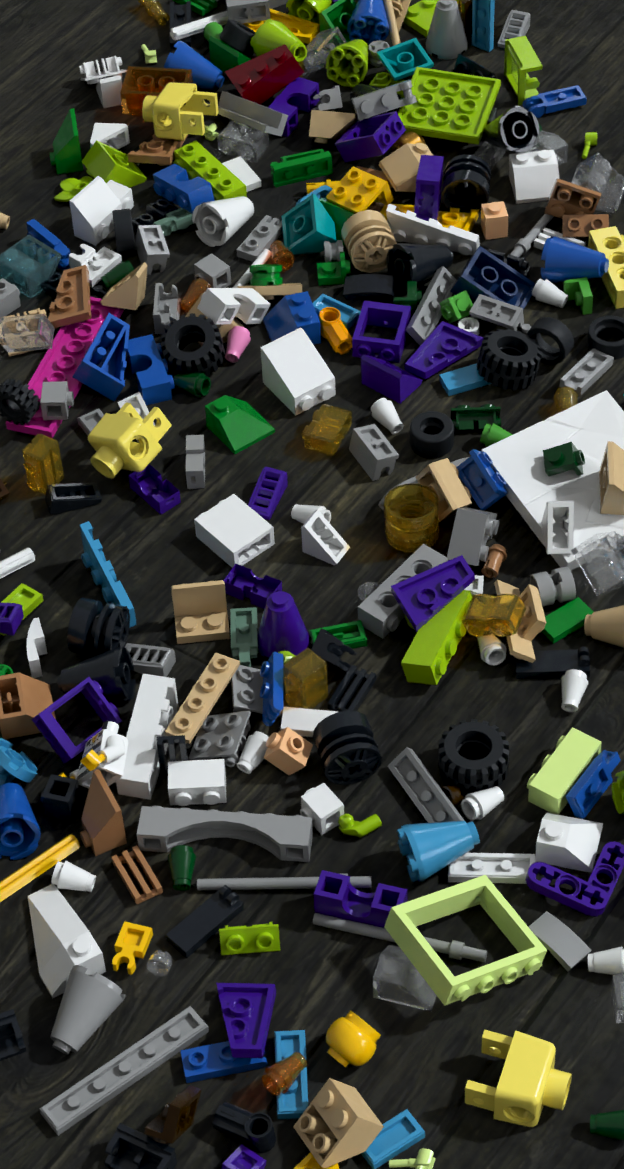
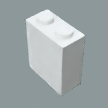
[194,494,275,568]

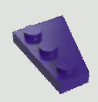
[391,555,475,632]
[216,983,276,1058]

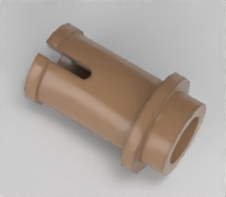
[481,544,507,578]

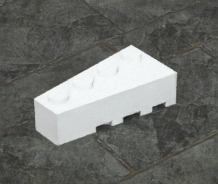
[115,674,179,800]

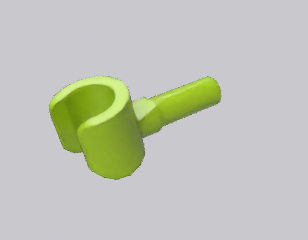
[581,132,597,159]

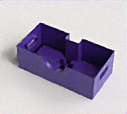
[129,464,181,515]
[223,564,282,609]

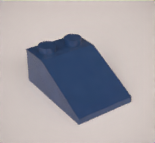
[450,246,535,310]

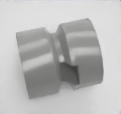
[530,566,576,607]

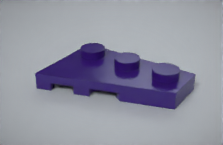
[405,321,484,379]

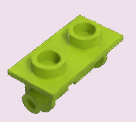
[219,922,280,955]

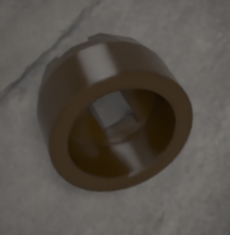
[441,785,464,807]

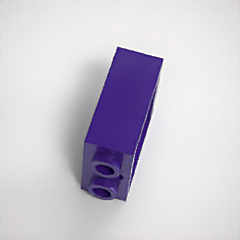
[335,111,406,162]
[414,155,444,221]
[352,301,411,363]
[31,677,122,763]

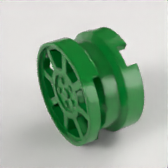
[249,264,283,286]

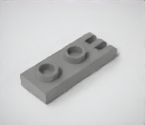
[237,215,283,262]

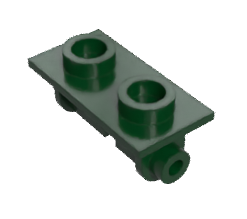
[450,404,501,432]

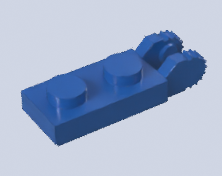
[523,85,587,118]
[26,219,70,270]

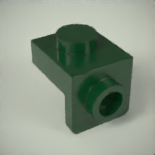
[393,281,422,318]
[543,441,585,477]

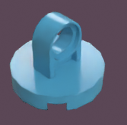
[0,738,38,786]

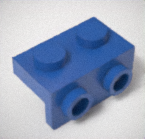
[456,449,508,511]

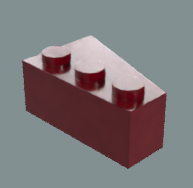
[225,44,304,105]

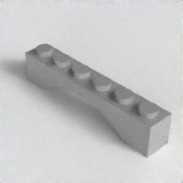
[137,806,313,862]

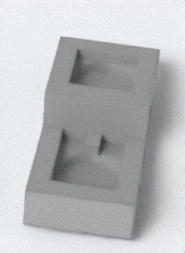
[528,911,592,972]

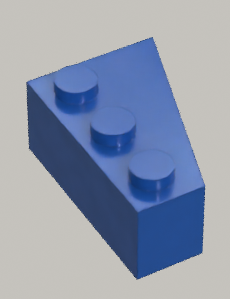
[72,313,130,401]

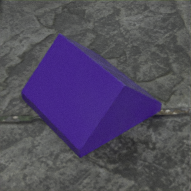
[361,354,423,404]

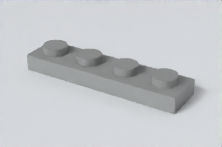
[406,266,456,346]
[388,747,464,823]

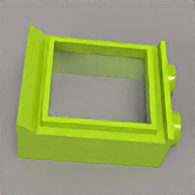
[504,36,543,106]

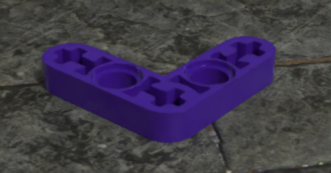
[525,841,624,917]

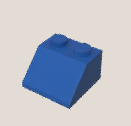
[263,291,321,345]

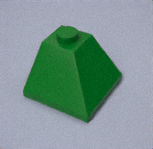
[50,108,83,174]
[205,395,275,454]

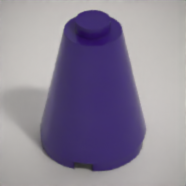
[258,591,310,659]

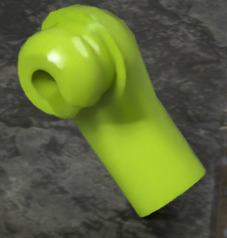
[338,814,382,837]

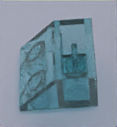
[0,235,61,298]

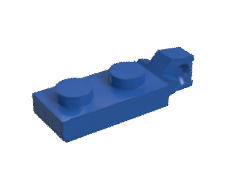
[565,750,621,819]

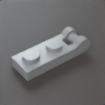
[352,80,417,121]

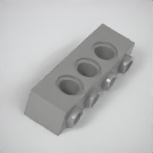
[358,544,448,639]

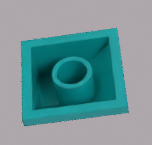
[377,38,434,81]
[281,194,336,255]

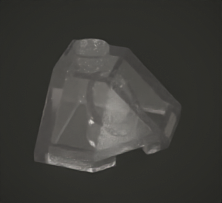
[373,945,436,1011]

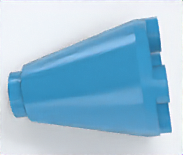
[397,821,480,882]

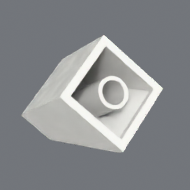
[260,327,336,416]

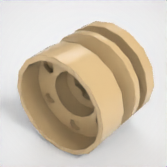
[341,210,397,273]

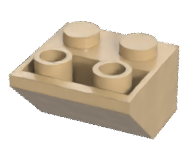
[293,1078,384,1168]

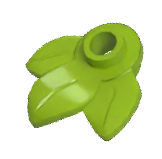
[54,176,94,202]

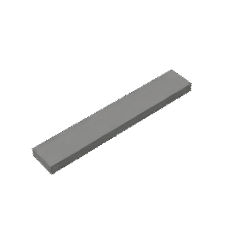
[40,1006,209,1136]

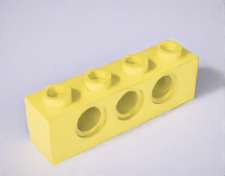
[588,226,624,309]

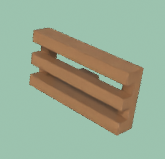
[111,845,163,904]

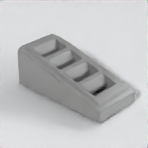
[498,10,530,48]
[124,643,176,677]

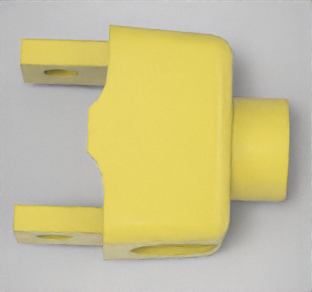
[142,82,219,141]
[88,402,172,479]
[465,1029,572,1127]

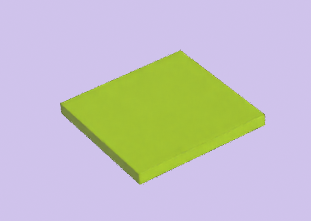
[397,67,501,145]

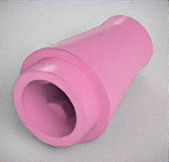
[225,326,251,363]

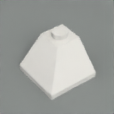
[535,812,603,873]

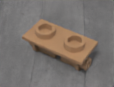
[562,214,609,237]

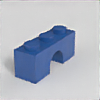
[153,164,215,214]
[126,334,175,405]

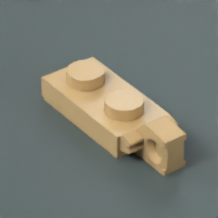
[237,283,302,300]

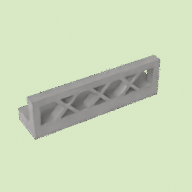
[207,91,288,137]

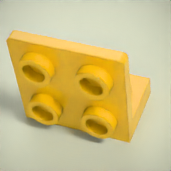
[326,166,394,214]

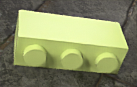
[527,727,602,815]

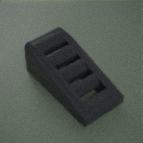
[45,482,102,514]

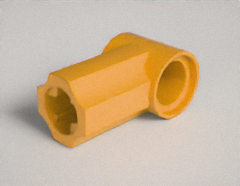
[319,307,352,355]

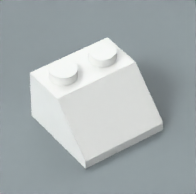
[509,149,559,204]
[69,176,122,246]

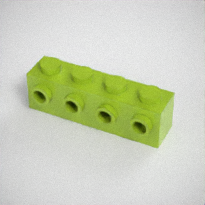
[173,141,247,201]
[401,590,477,685]

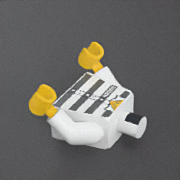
[58,721,128,789]

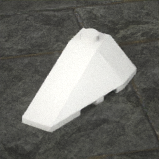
[28,884,106,998]

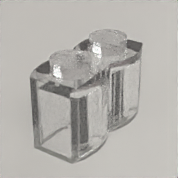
[218,121,269,162]

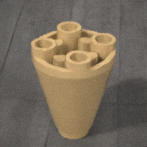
[584,605,624,648]

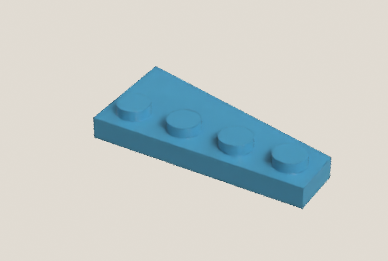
[80,521,137,628]

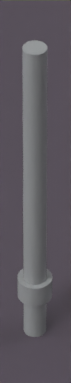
[510,180,581,257]
[197,874,372,890]
[313,913,487,962]

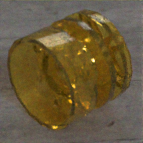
[384,484,439,552]

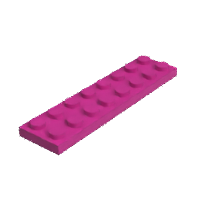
[6,297,124,439]

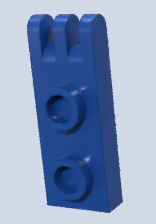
[260,652,283,726]
[180,1041,268,1083]

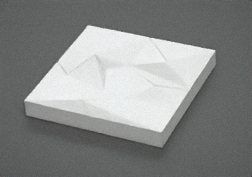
[481,390,624,570]

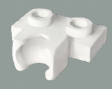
[69,244,122,288]

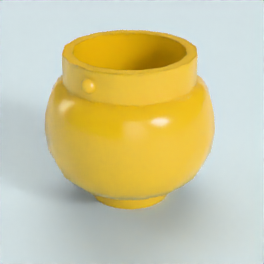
[326,1010,381,1068]

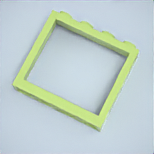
[384,875,547,1006]

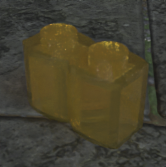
[302,404,352,456]
[462,594,526,637]

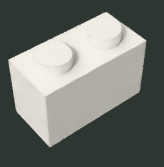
[168,759,226,806]

